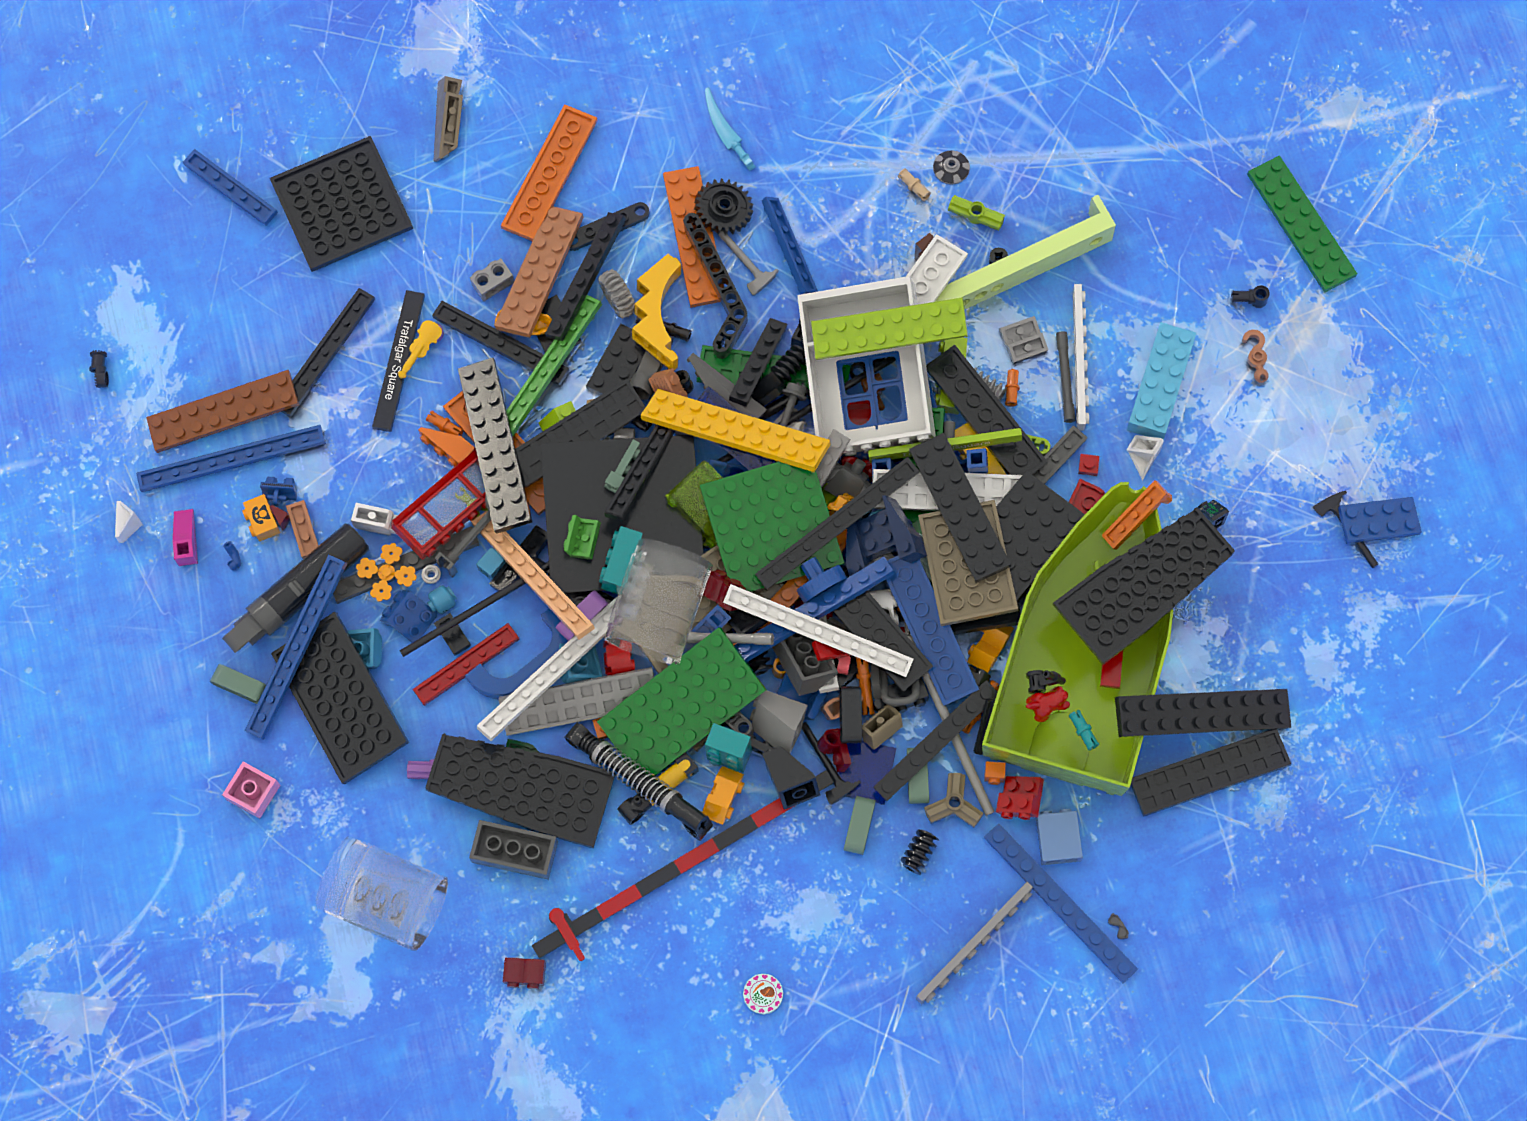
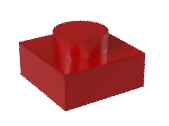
[1078,454,1099,476]

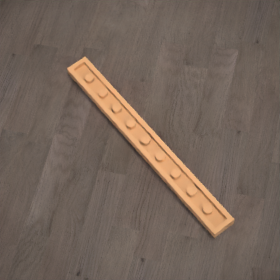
[471,511,595,640]

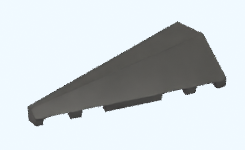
[687,353,767,419]

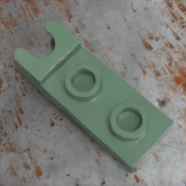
[604,439,641,493]

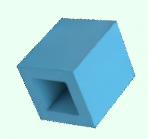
[476,547,506,580]

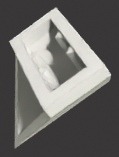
[1127,435,1164,481]
[115,501,143,543]

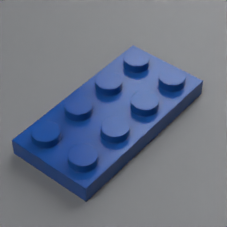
[1338,497,1422,544]

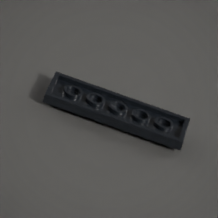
[833,591,933,692]

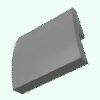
[999,316,1048,363]

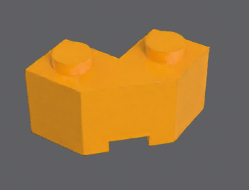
[967,626,1014,673]
[702,766,745,825]

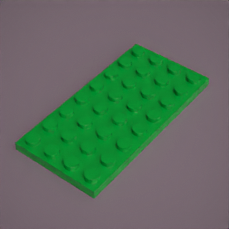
[597,627,767,777]

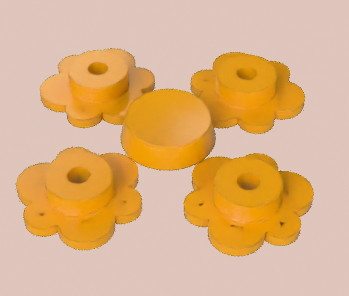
[356,543,417,602]

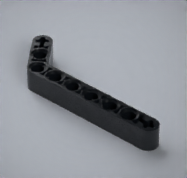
[683,213,748,359]

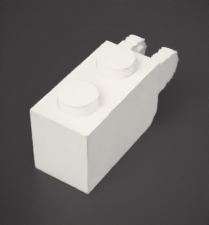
[351,503,409,536]

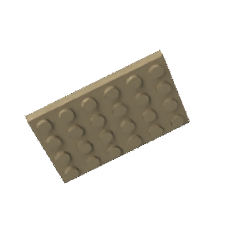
[918,500,1018,626]

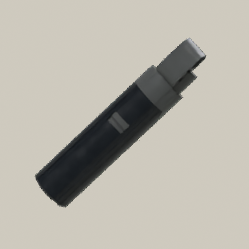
[222,523,369,653]

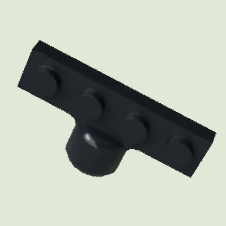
[489,525,548,591]

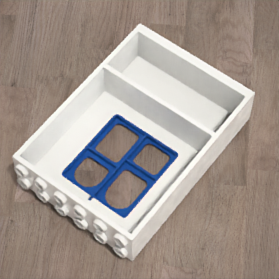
[797,276,936,456]

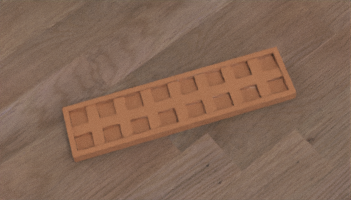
[494,206,584,338]

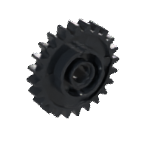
[694,178,753,235]

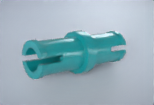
[1069,710,1099,751]

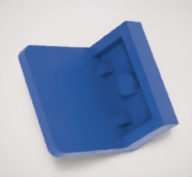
[380,590,437,643]
[776,673,828,720]

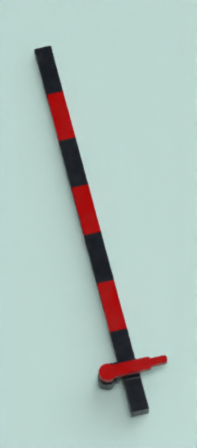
[532,770,834,961]

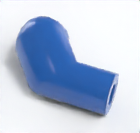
[223,541,241,570]

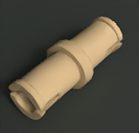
[898,168,931,201]

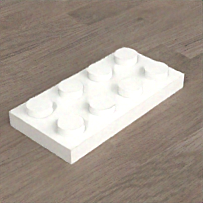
[906,234,968,304]

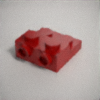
[996,776,1044,820]

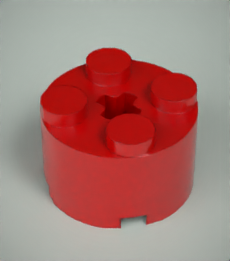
[603,639,635,676]

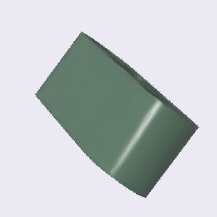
[210,664,266,704]
[907,748,929,804]
[844,796,876,855]

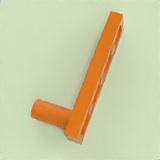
[1102,480,1172,550]

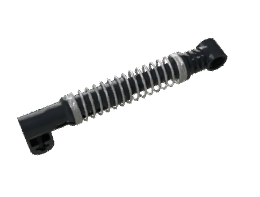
[564,722,713,841]

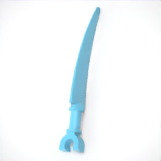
[705,87,756,171]

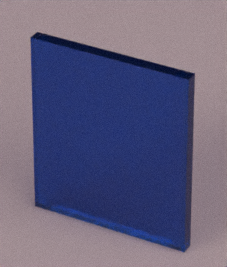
[839,741,896,805]

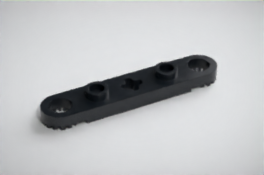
[569,202,650,251]

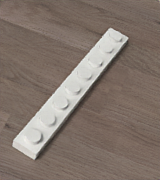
[1073,284,1089,431]

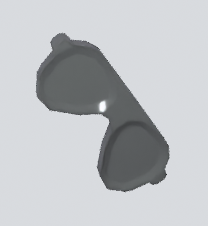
[1108,913,1129,939]

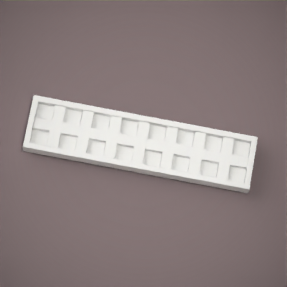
[872,469,1022,511]

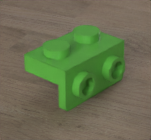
[564,515,601,559]

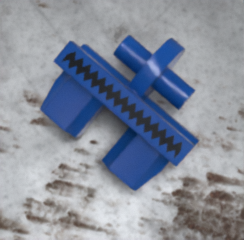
[260,477,297,506]

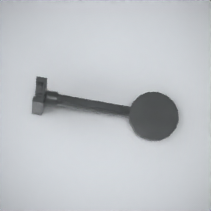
[435,495,492,578]

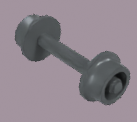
[780,383,806,427]

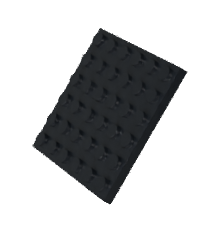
[270,136,413,272]

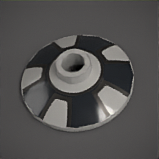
[933,150,970,184]

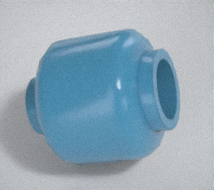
[427,585,457,614]

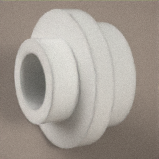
[421,565,441,584]

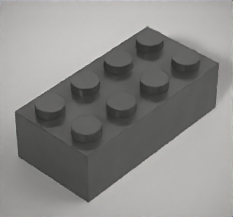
[469,820,558,880]

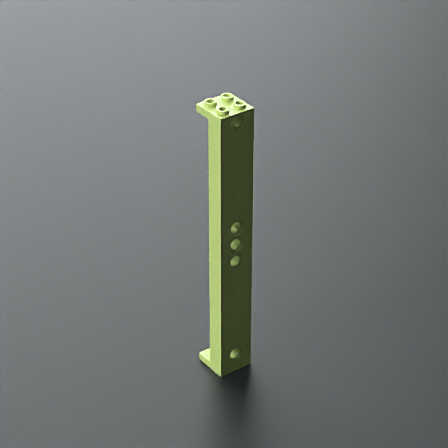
[935,195,1116,309]

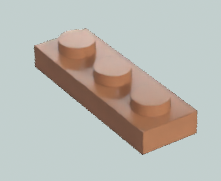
[286,500,319,559]

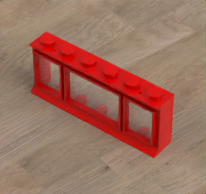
[391,449,487,560]

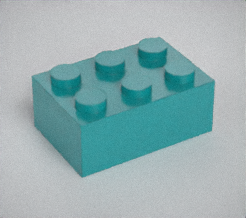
[599,526,643,596]
[705,723,752,773]

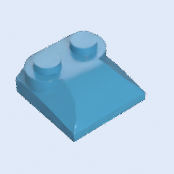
[347,628,382,669]
[559,643,603,684]

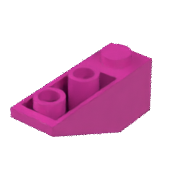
[173,509,198,566]

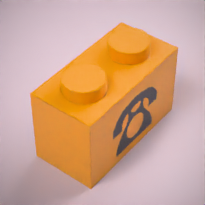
[242,494,281,542]

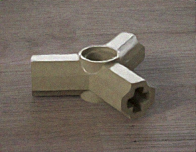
[924,773,984,828]

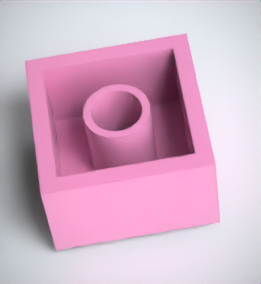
[222,762,280,819]

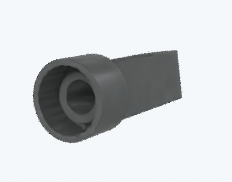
[630,336,674,400]

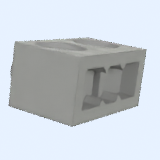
[470,258,514,302]

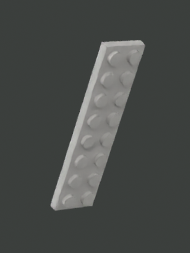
[498,667,654,736]

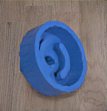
[796,557,847,603]

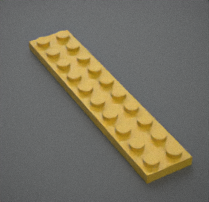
[641,389,830,472]

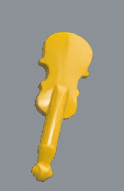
[398,320,442,379]

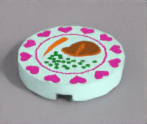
[743,974,783,1015]

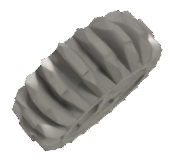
[598,269,635,319]

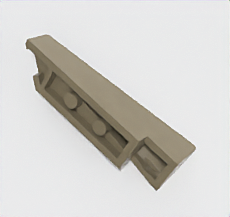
[434,76,463,162]

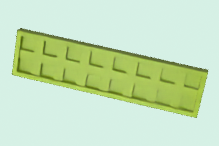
[811,298,968,360]

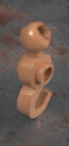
[1242,329,1269,383]

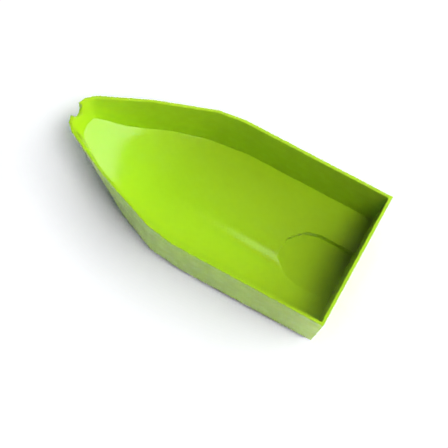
[982,482,1173,796]

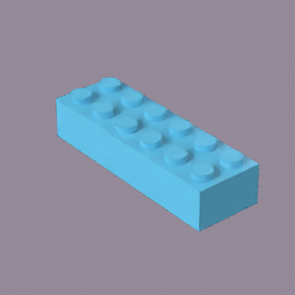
[1127,322,1196,440]

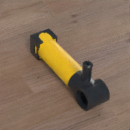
[617,752,699,825]

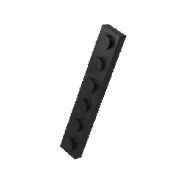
[729,318,787,407]

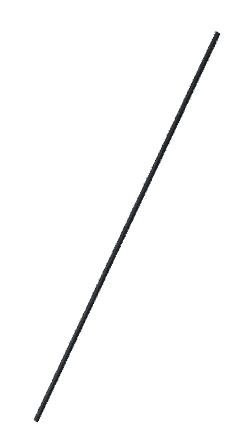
[399,343,925,657]

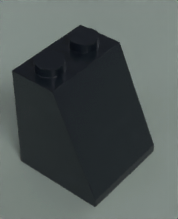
[762,746,820,810]

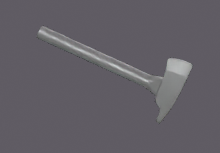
[714,229,779,295]

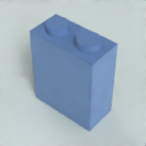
[1036,809,1083,865]

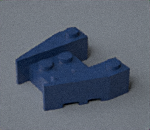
[846,495,927,577]

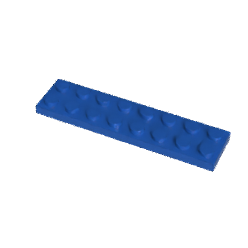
[886,556,980,706]

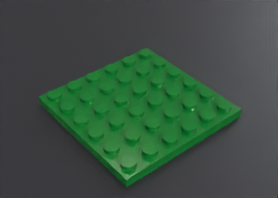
[699,462,844,592]

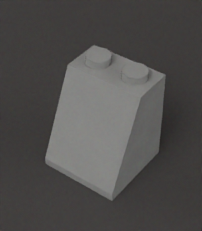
[750,691,808,754]

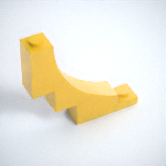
[632,254,681,370]

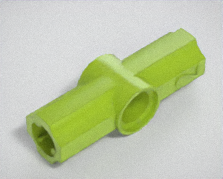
[948,195,1005,231]

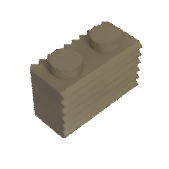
[862,705,903,750]

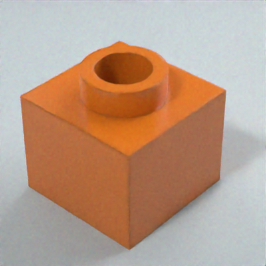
[984,761,1006,785]

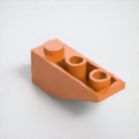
[418,427,475,467]

